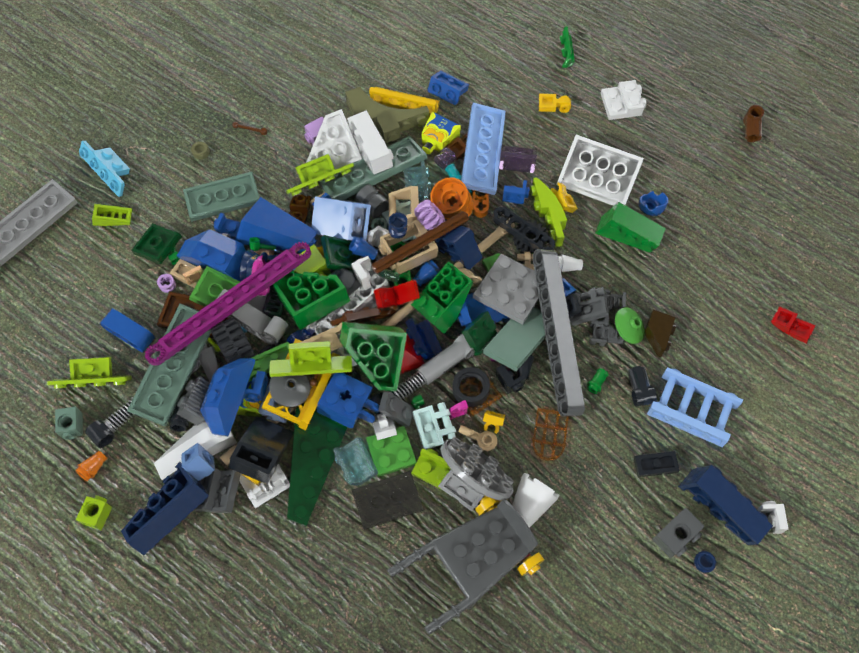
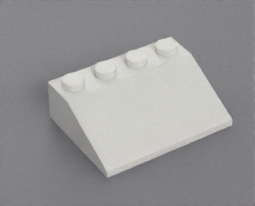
[556,135,644,206]

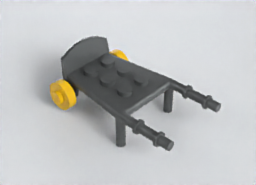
[387,496,545,635]

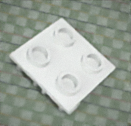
[239,464,290,508]

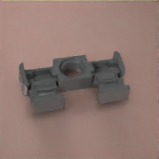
[589,289,626,346]

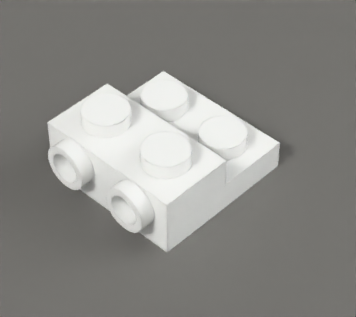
[601,80,646,120]

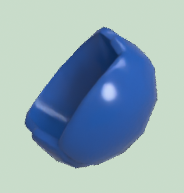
[639,191,668,216]

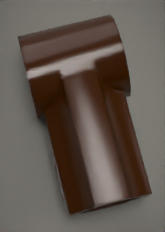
[743,105,764,143]

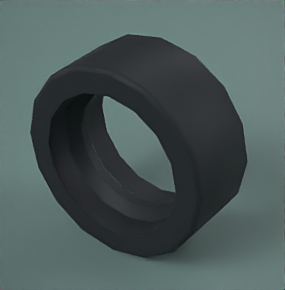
[452,367,490,407]

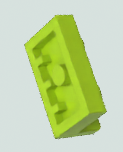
[411,448,450,489]

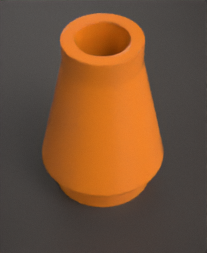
[75,451,107,481]

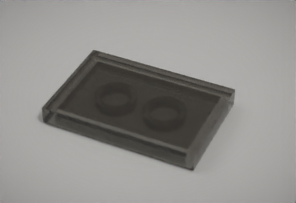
[352,471,423,530]

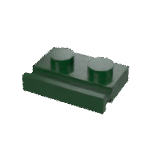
[462,311,498,356]

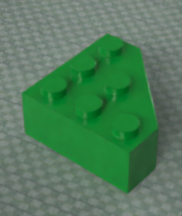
[272,270,350,330]
[339,322,407,391]

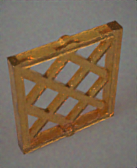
[460,378,502,416]

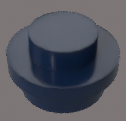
[694,551,716,573]

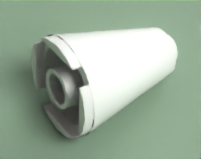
[512,473,560,528]

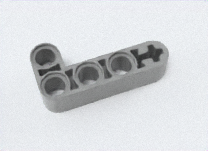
[217,289,288,346]

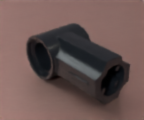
[627,366,657,407]

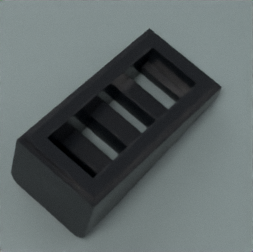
[262,285,284,319]

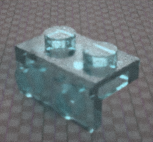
[404,161,431,202]
[333,437,378,486]

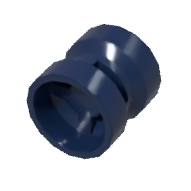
[388,212,408,239]

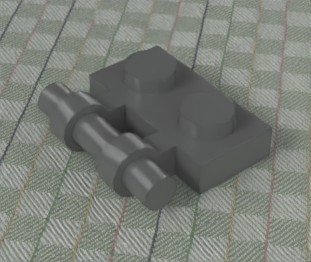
[569,287,609,326]

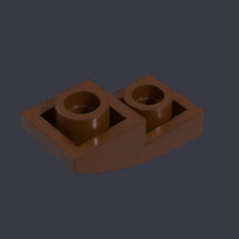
[289,195,311,224]

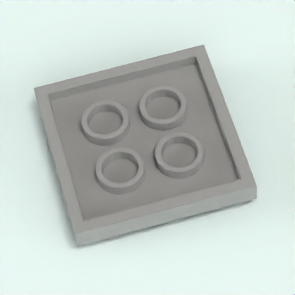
[473,254,539,325]

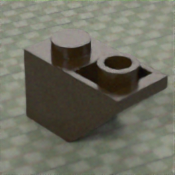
[644,309,677,357]

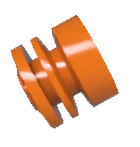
[430,177,474,220]

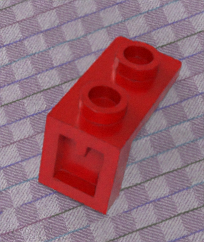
[374,280,420,309]

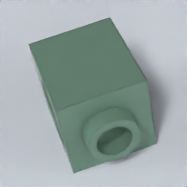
[55,406,83,440]

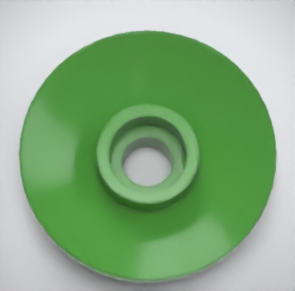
[615,307,645,344]

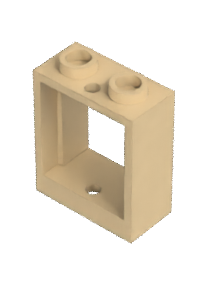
[378,220,438,275]

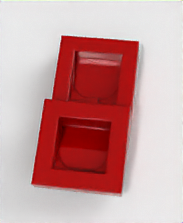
[771,307,816,344]

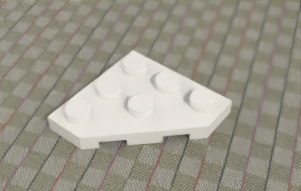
[306,109,362,170]

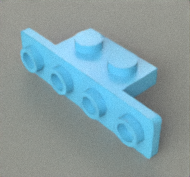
[79,141,130,197]

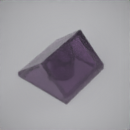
[499,145,537,173]

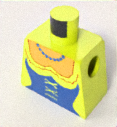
[422,112,461,154]

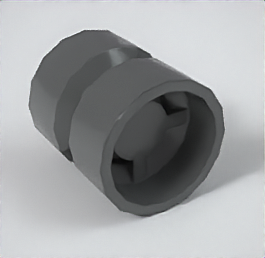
[355,184,389,218]

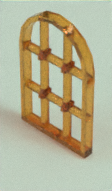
[532,408,569,461]

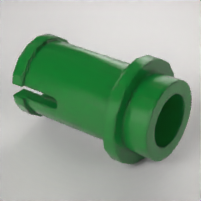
[587,368,609,394]

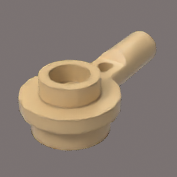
[458,425,497,451]

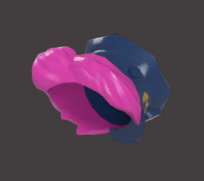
[240,250,270,296]

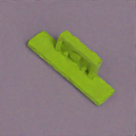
[286,154,354,196]
[269,341,352,377]
[47,357,132,388]

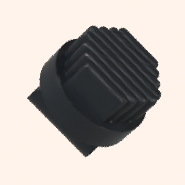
[331,269,355,290]

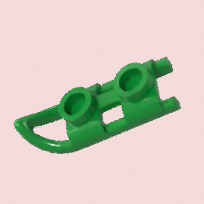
[560,26,575,68]

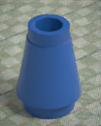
[349,237,378,260]
[413,260,440,287]

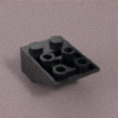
[229,416,294,485]

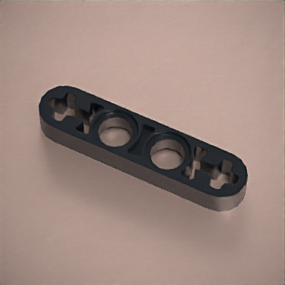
[493,207,555,250]

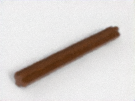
[371,211,469,274]

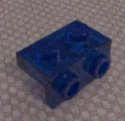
[405,318,443,361]

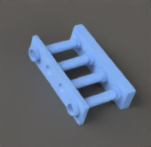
[647,367,743,447]

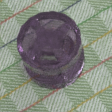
[434,147,456,170]

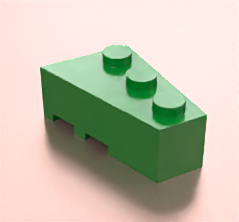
[595,202,666,253]

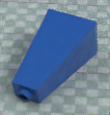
[235,197,318,253]

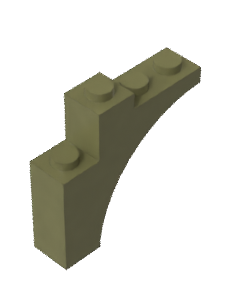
[345,87,429,143]

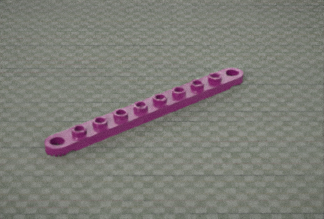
[145,242,311,366]

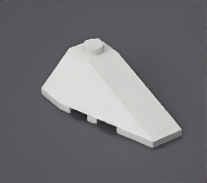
[154,421,237,481]

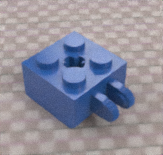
[316,373,380,428]

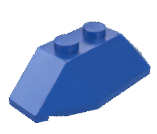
[177,229,246,282]
[200,358,256,437]

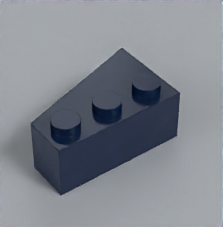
[427,219,483,270]

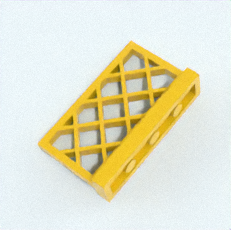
[262,339,340,430]

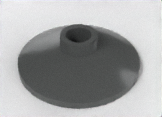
[269,375,310,407]

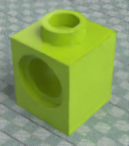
[76,495,112,531]

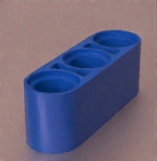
[99,308,156,353]

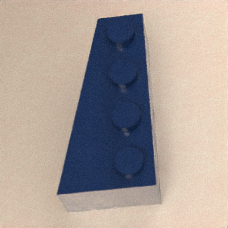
[121,461,209,555]
[678,465,773,545]

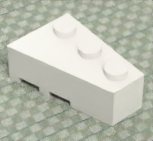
[347,110,394,174]

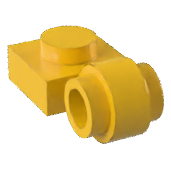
[539,94,571,113]

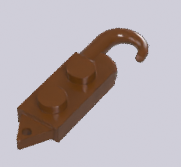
[330,305,398,326]

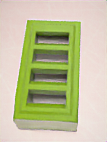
[92,204,132,226]

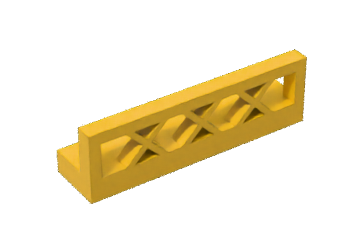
[369,87,440,117]

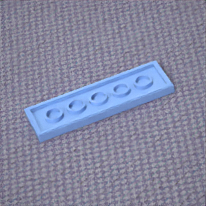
[461,103,506,195]

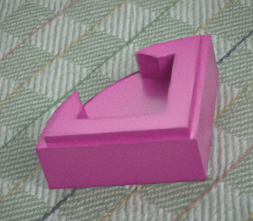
[449,400,468,420]

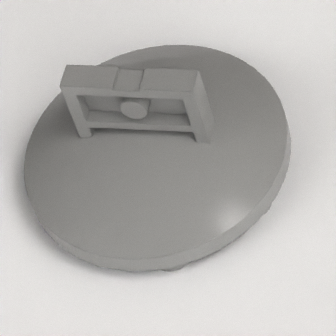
[438,437,514,511]

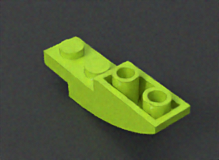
[530,177,567,247]

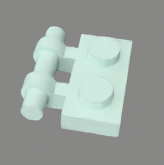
[412,402,456,450]

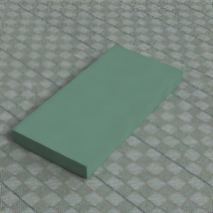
[183,172,260,222]
[483,307,546,371]

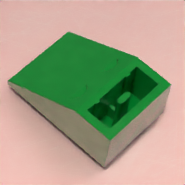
[411,261,473,334]

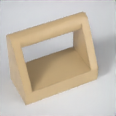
[388,186,419,224]

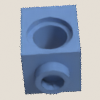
[181,443,215,481]

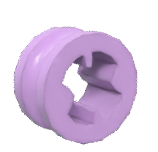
[157,274,176,293]

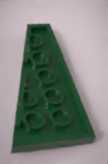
[287,402,347,527]

